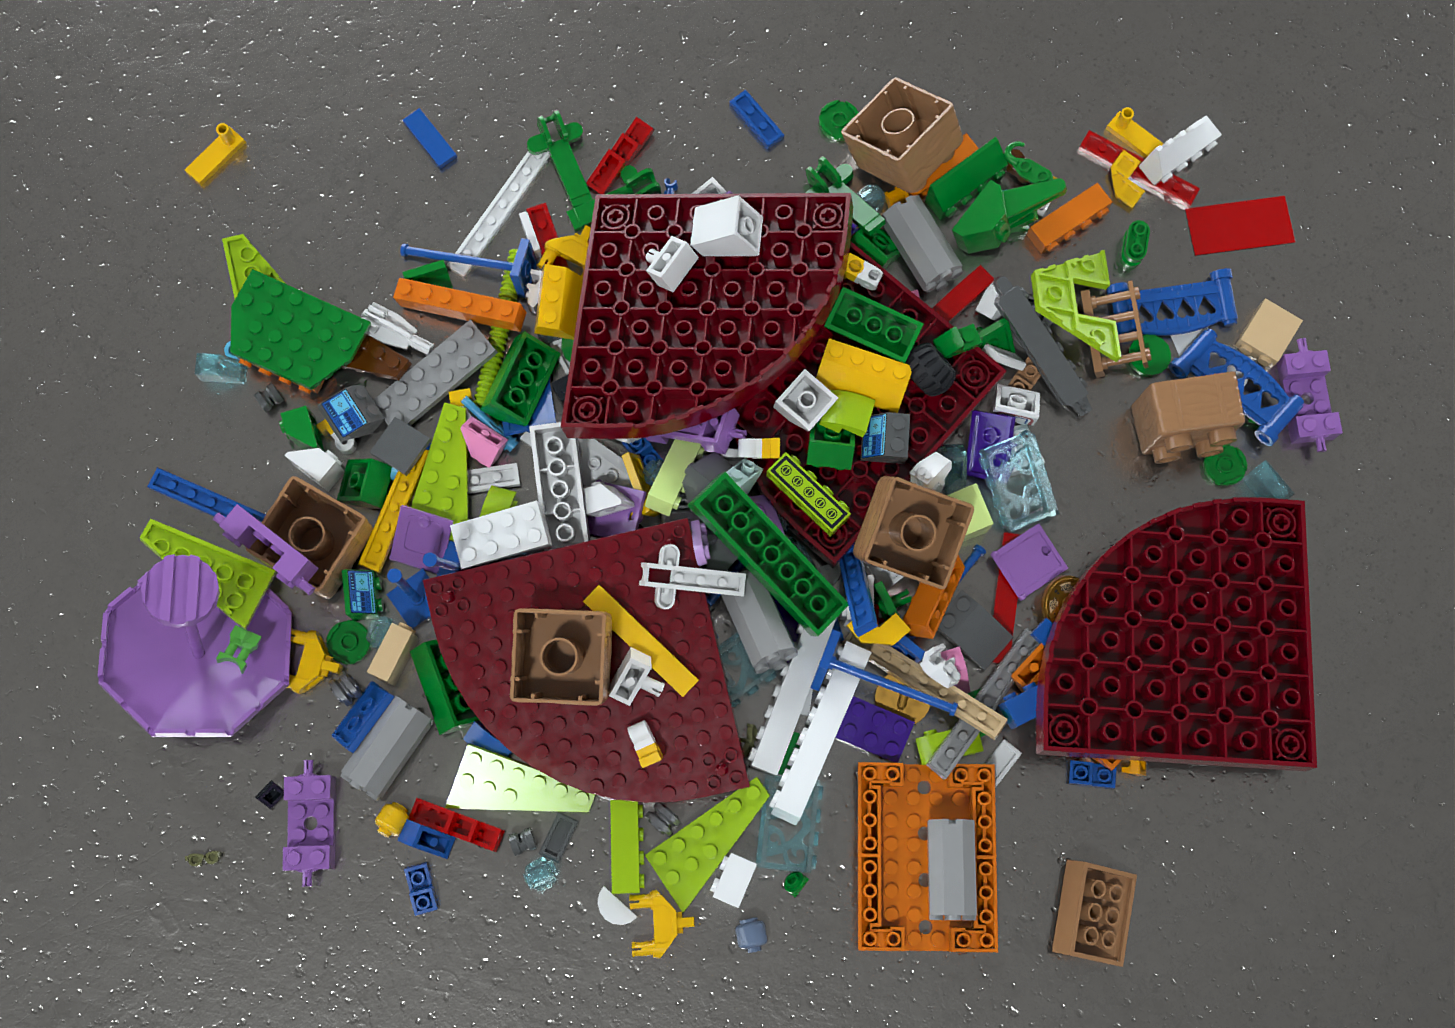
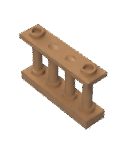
[1081,280,1152,378]

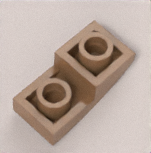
[1008,357,1041,391]

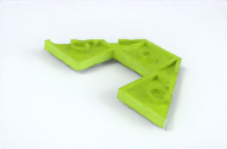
[1031,250,1122,362]

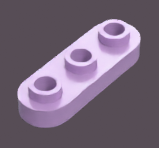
[690,520,711,566]

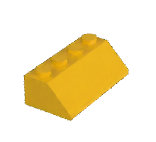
[816,339,912,413]

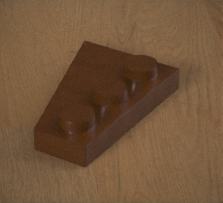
[341,334,412,381]

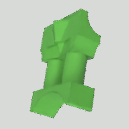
[216,625,262,674]

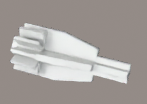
[361,302,434,355]

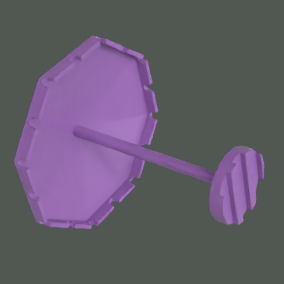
[98,554,292,737]

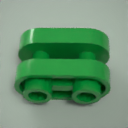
[1120,220,1150,269]

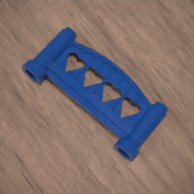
[1106,268,1238,336]
[1169,329,1304,446]

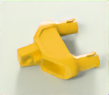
[537,225,591,277]
[286,628,344,694]
[629,890,695,959]

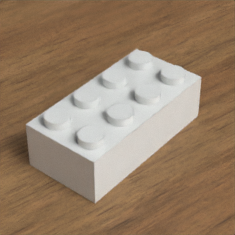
[450,500,553,570]

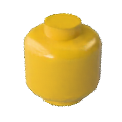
[375,802,409,838]

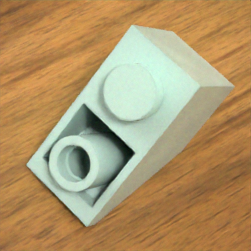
[726,458,763,494]

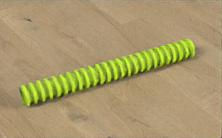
[473,249,518,409]

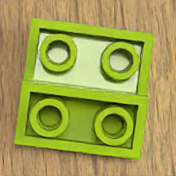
[819,390,875,437]

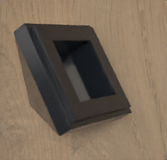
[255,780,284,809]

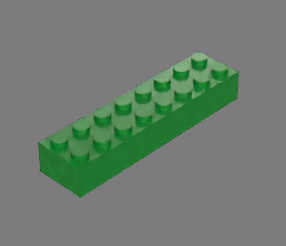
[688,472,848,636]

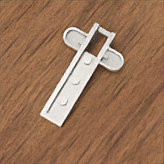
[639,544,746,609]

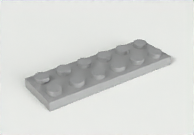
[373,320,498,426]

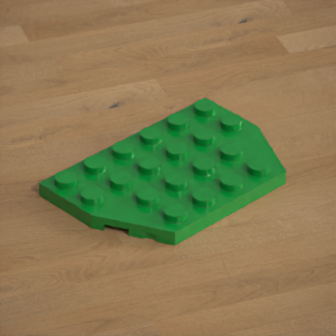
[230,269,371,390]

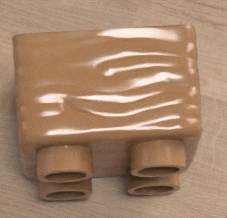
[841,77,963,193]
[1131,371,1245,464]
[246,476,373,599]
[853,476,974,589]
[510,608,612,706]

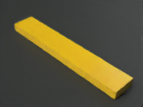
[358,450,429,573]
[583,585,699,697]

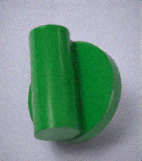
[784,871,809,898]

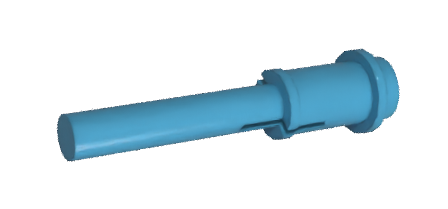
[461,396,519,452]

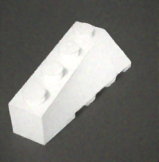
[1139,115,1222,185]

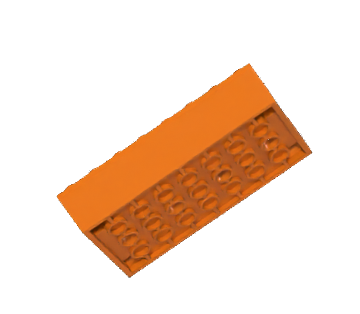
[858,762,998,953]

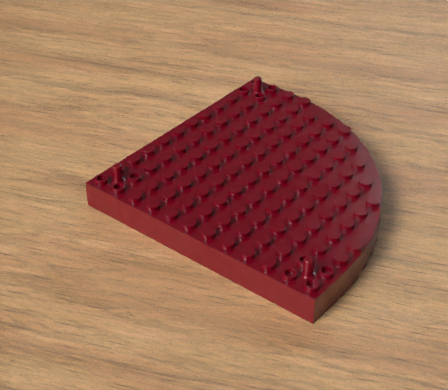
[561,193,854,439]
[734,242,1007,568]
[1036,497,1317,771]
[423,518,750,803]

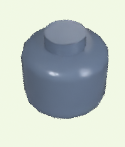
[735,917,768,953]

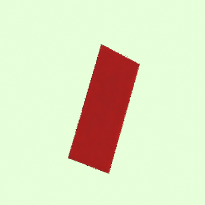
[1185,196,1295,255]

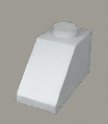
[583,482,635,517]

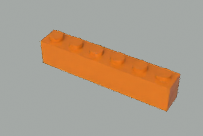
[393,278,527,332]

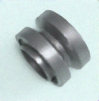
[328,671,362,707]
[645,802,681,836]

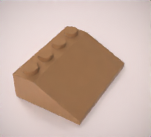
[1052,860,1137,967]

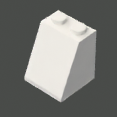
[690,195,763,256]

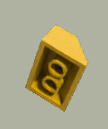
[534,264,583,340]

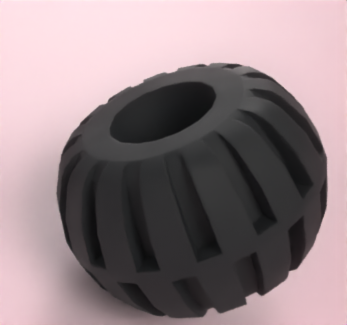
[905,343,956,396]

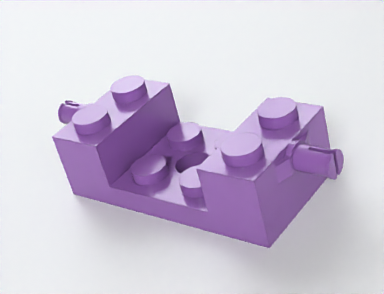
[1276,338,1343,452]
[646,408,747,455]
[213,504,319,595]
[283,760,336,887]

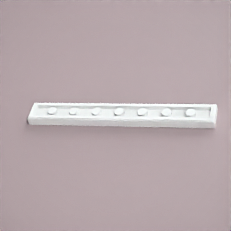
[446,140,555,279]

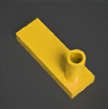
[1106,107,1164,159]
[185,123,246,186]
[622,452,661,520]

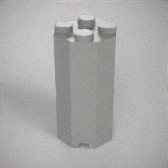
[882,195,964,292]
[721,570,798,674]
[340,694,434,801]
[927,819,977,920]

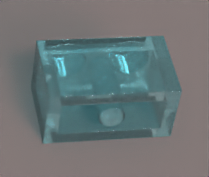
[1242,460,1295,499]

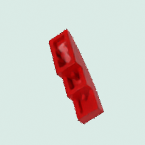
[586,116,655,194]
[932,265,994,323]
[409,798,505,852]

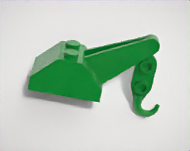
[952,141,1067,254]

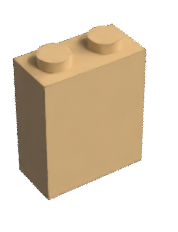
[1234,298,1303,368]
[367,622,419,687]

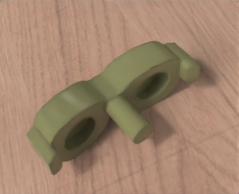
[740,723,758,758]
[185,851,222,867]

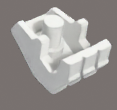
[525,269,542,315]
[976,282,1001,321]
[910,452,952,489]
[920,644,961,688]

